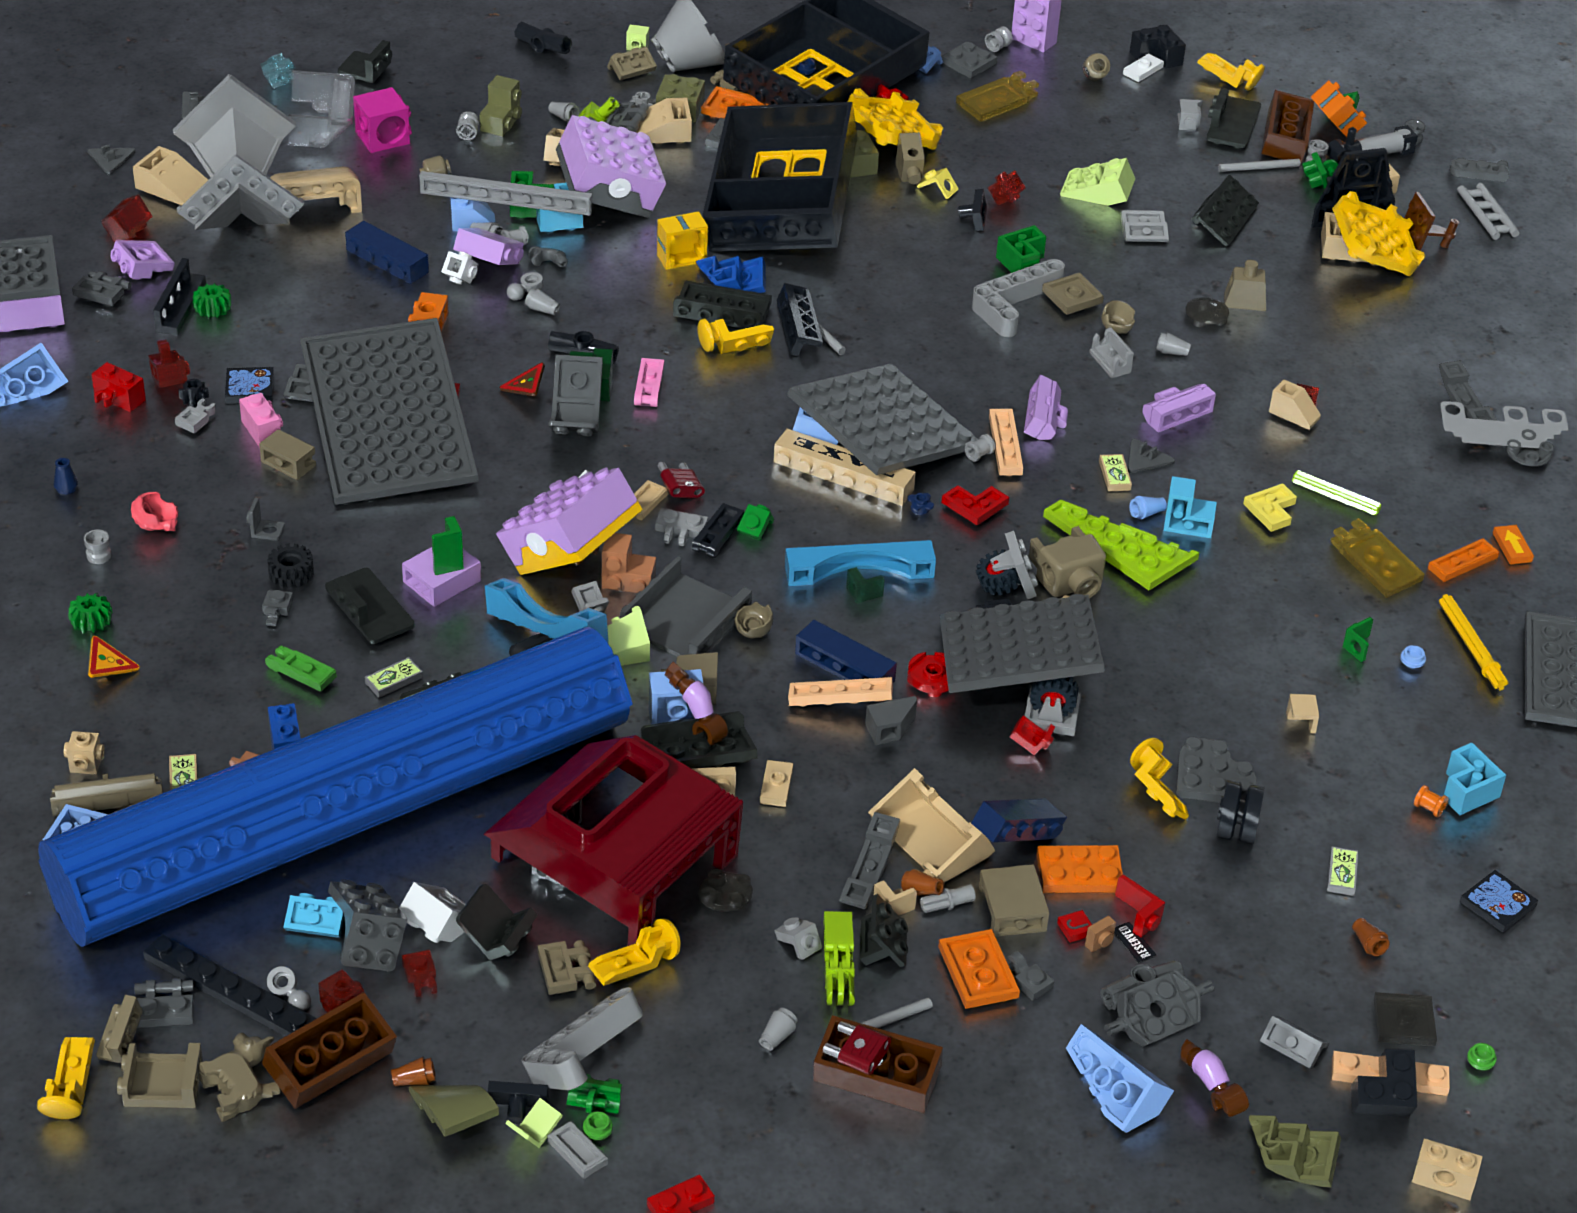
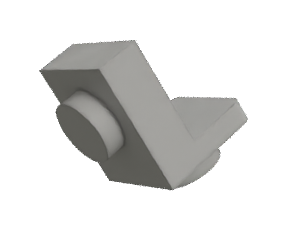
[571,581,609,613]
[774,917,822,960]

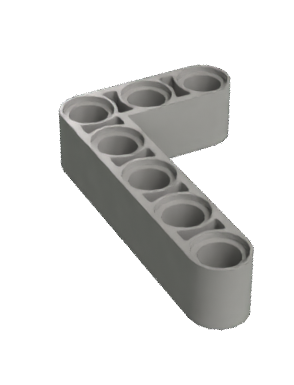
[972,259,1065,337]
[521,987,644,1090]

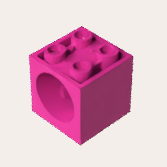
[353,87,412,153]

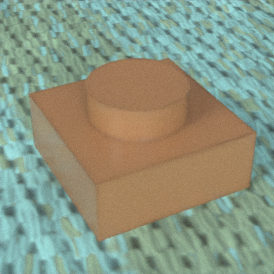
[1085,915,1116,953]

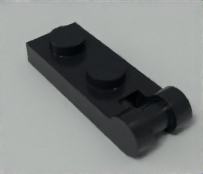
[692,503,745,558]

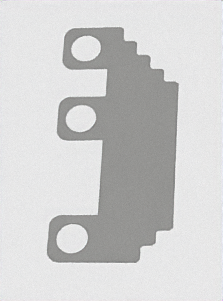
[1440,401,1569,448]

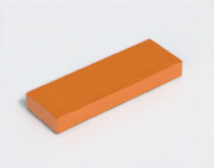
[1428,538,1499,582]

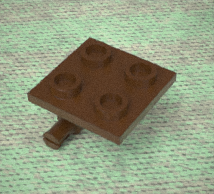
[1404,192,1460,251]

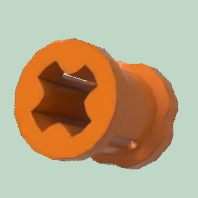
[1413,785,1449,818]

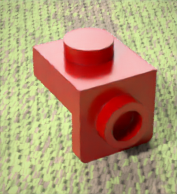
[1010,715,1055,755]

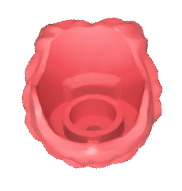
[131,492,178,532]

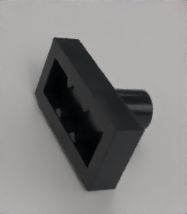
[958,189,987,231]
[487,1081,549,1124]

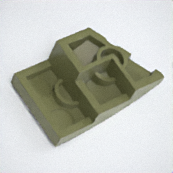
[409,1085,499,1137]
[1249,1115,1341,1187]

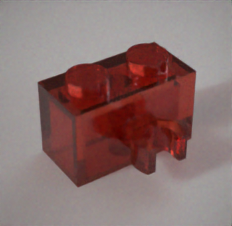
[101,194,153,243]
[148,339,190,388]

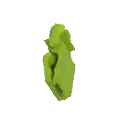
[824,911,855,1006]

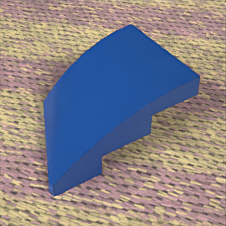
[696,256,766,293]

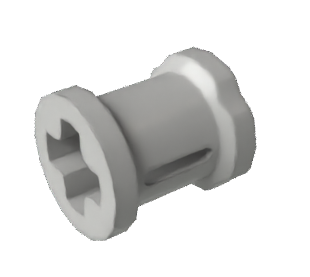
[501,226,528,245]
[965,434,996,462]

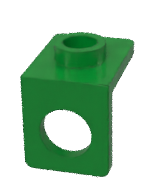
[1343,617,1374,662]

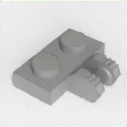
[655,508,708,546]

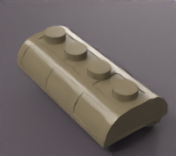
[50,773,163,817]

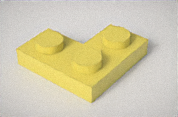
[1243,483,1297,532]

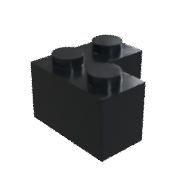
[1130,25,1186,69]
[1351,1049,1417,1116]

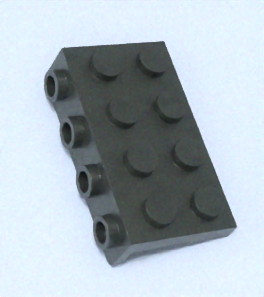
[673,280,772,329]
[641,711,758,769]

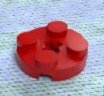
[907,652,949,697]

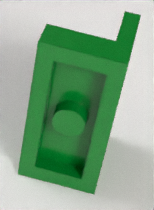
[432,516,464,575]

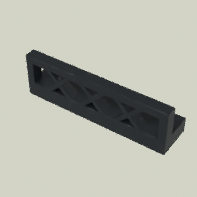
[153,258,206,335]
[776,283,823,356]

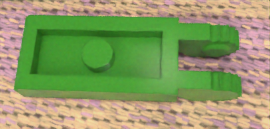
[265,645,337,692]

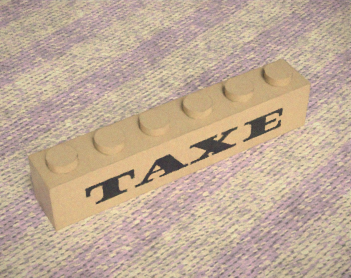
[774,428,916,506]

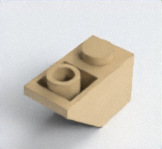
[1269,379,1321,430]

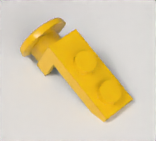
[1197,53,1265,91]
[697,319,774,354]
[1130,738,1189,820]
[588,919,681,986]
[37,1037,95,1120]

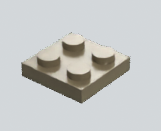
[1042,272,1104,315]

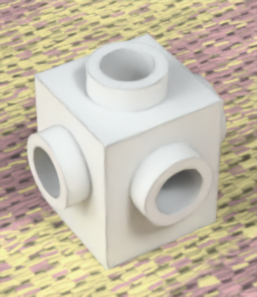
[441,251,478,285]

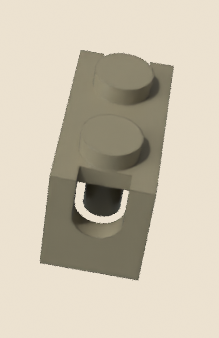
[259,429,316,480]

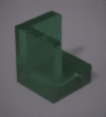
[846,567,885,603]

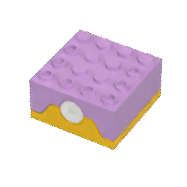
[496,467,643,575]

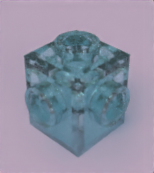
[260,52,295,89]

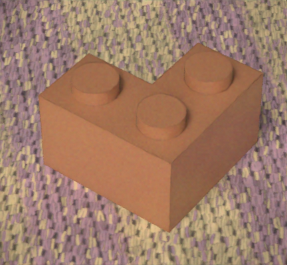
[602,533,656,593]

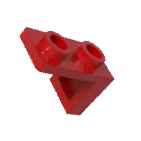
[1115,874,1165,938]

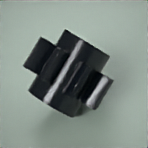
[179,379,209,408]

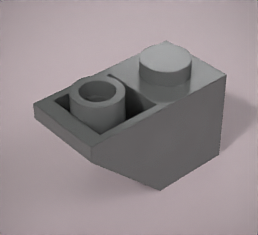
[865,696,917,745]

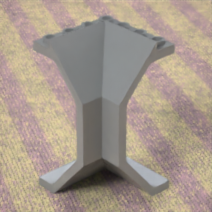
[173,74,304,230]

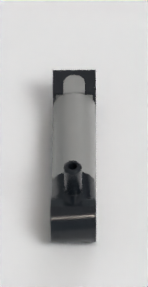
[1326,125,1418,164]

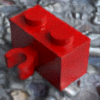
[91,362,146,412]

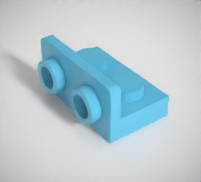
[284,893,345,938]

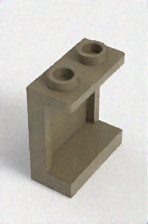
[979,864,1049,937]
[117,1043,203,1108]

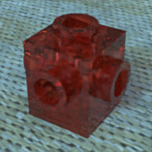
[987,170,1026,206]
[318,969,364,1013]

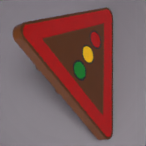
[499,362,545,397]

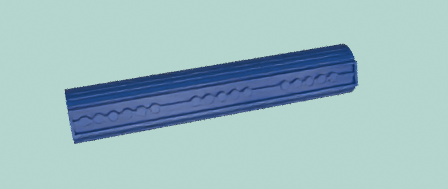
[38,627,633,947]

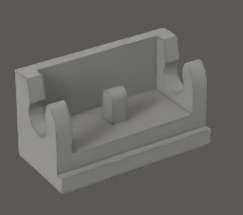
[1089,328,1134,378]

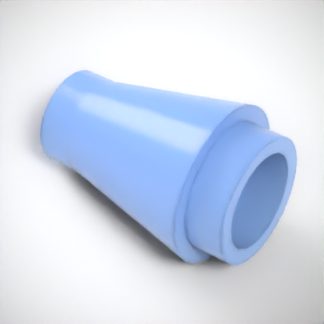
[1129,496,1167,519]

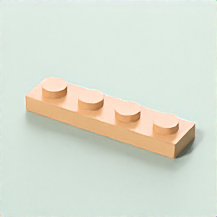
[989,409,1023,476]
[788,677,893,707]
[1332,1051,1450,1096]

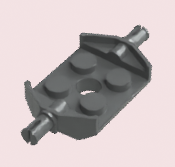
[1104,969,1214,1047]

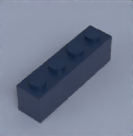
[345,220,429,284]
[795,620,897,683]
[971,798,1067,843]

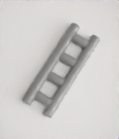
[1457,183,1520,240]

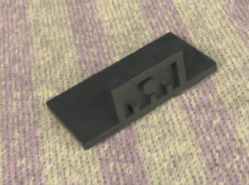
[1191,175,1259,247]

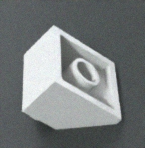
[399,882,466,943]

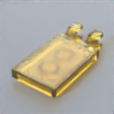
[956,71,1039,122]
[1330,518,1425,598]

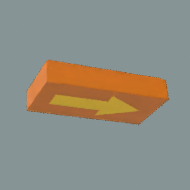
[1493,525,1534,564]

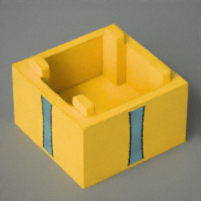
[657,211,708,270]

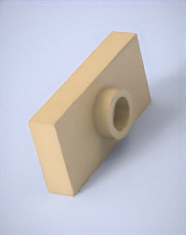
[760,760,793,807]

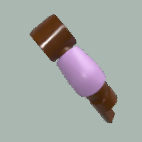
[665,661,728,746]
[1180,1039,1249,1117]

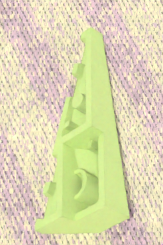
[607,606,650,666]

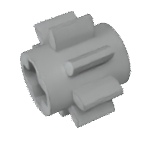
[630,91,655,107]

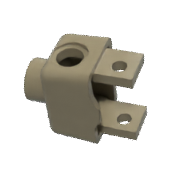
[1029,526,1106,598]

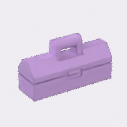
[1024,374,1068,440]
[1142,384,1216,433]

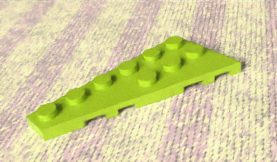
[1043,500,1200,590]

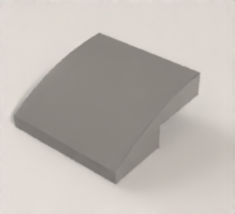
[1120,210,1169,242]

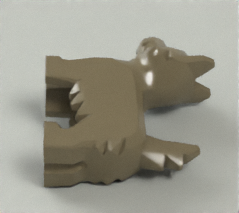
[199,1033,280,1122]

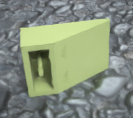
[1060,158,1136,206]

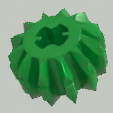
[193,283,232,319]
[68,593,113,634]

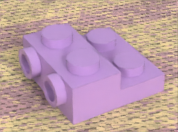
[111,240,175,280]

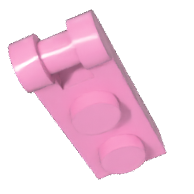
[634,358,664,407]

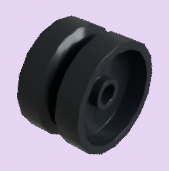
[1217,780,1265,844]

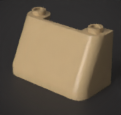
[270,166,362,213]
[868,768,995,883]

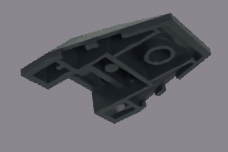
[1311,148,1395,228]

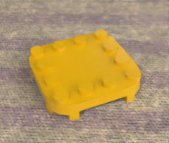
[847,88,943,150]
[1332,191,1425,276]

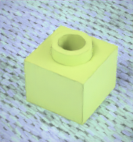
[626,24,650,50]

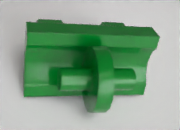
[1302,152,1338,190]
[566,1074,622,1114]

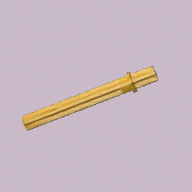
[1439,594,1508,691]

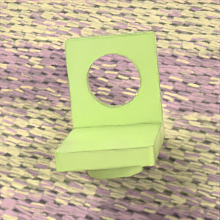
[505,1098,563,1148]

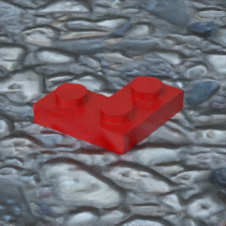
[941,485,1009,525]
[647,1174,715,1213]

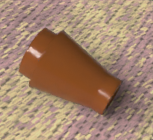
[901,869,944,896]
[1352,918,1390,956]
[391,1056,436,1087]

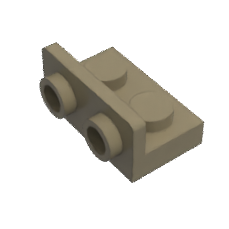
[607,46,657,80]
[96,995,143,1063]

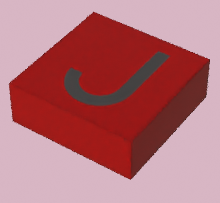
[1057,910,1092,943]

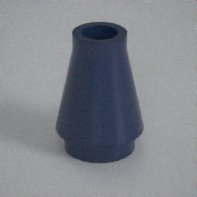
[53,458,78,495]

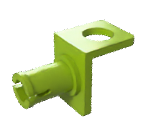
[579,97,620,122]

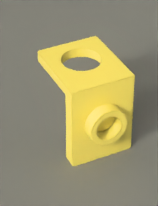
[916,168,959,199]

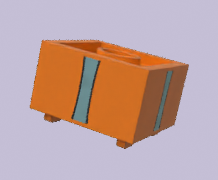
[1311,80,1367,137]

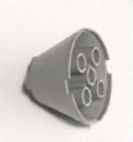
[651,0,725,73]

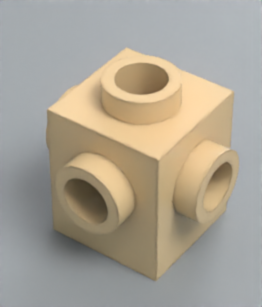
[64,731,105,774]

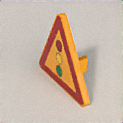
[88,636,140,678]

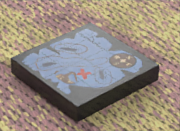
[225,367,274,403]
[1460,870,1538,933]

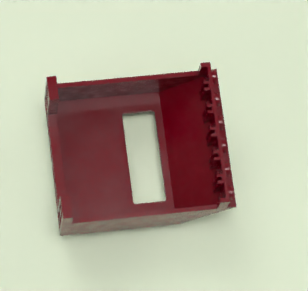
[484,735,743,946]

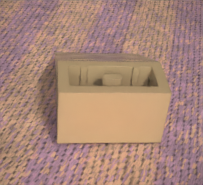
[631,98,692,144]
[133,146,208,206]
[1321,212,1367,262]

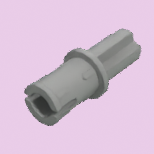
[920,884,976,913]

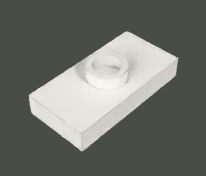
[1123,54,1164,82]

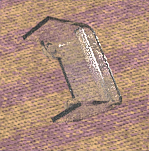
[287,70,355,148]

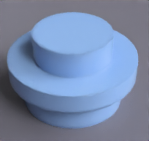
[1400,645,1426,668]

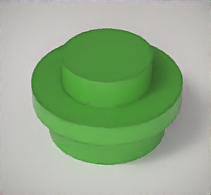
[1467,1043,1497,1070]
[583,1111,613,1140]

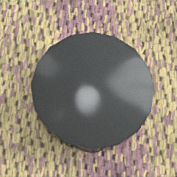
[1506,429,1554,466]

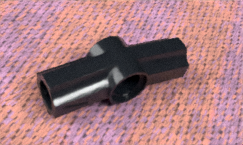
[514,22,572,54]
[548,331,619,364]

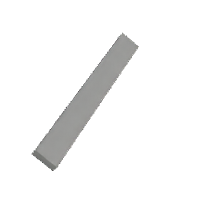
[419,171,592,216]

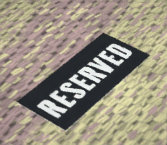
[1114,922,1156,963]

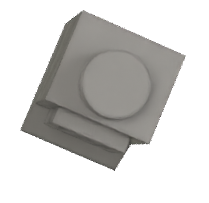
[1177,99,1203,131]

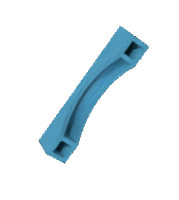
[785,540,936,586]
[485,578,608,643]

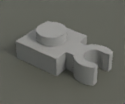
[175,399,216,433]

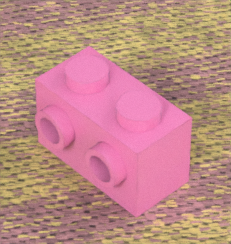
[239,393,283,448]

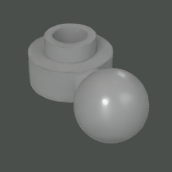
[507,272,544,301]
[267,966,311,1011]

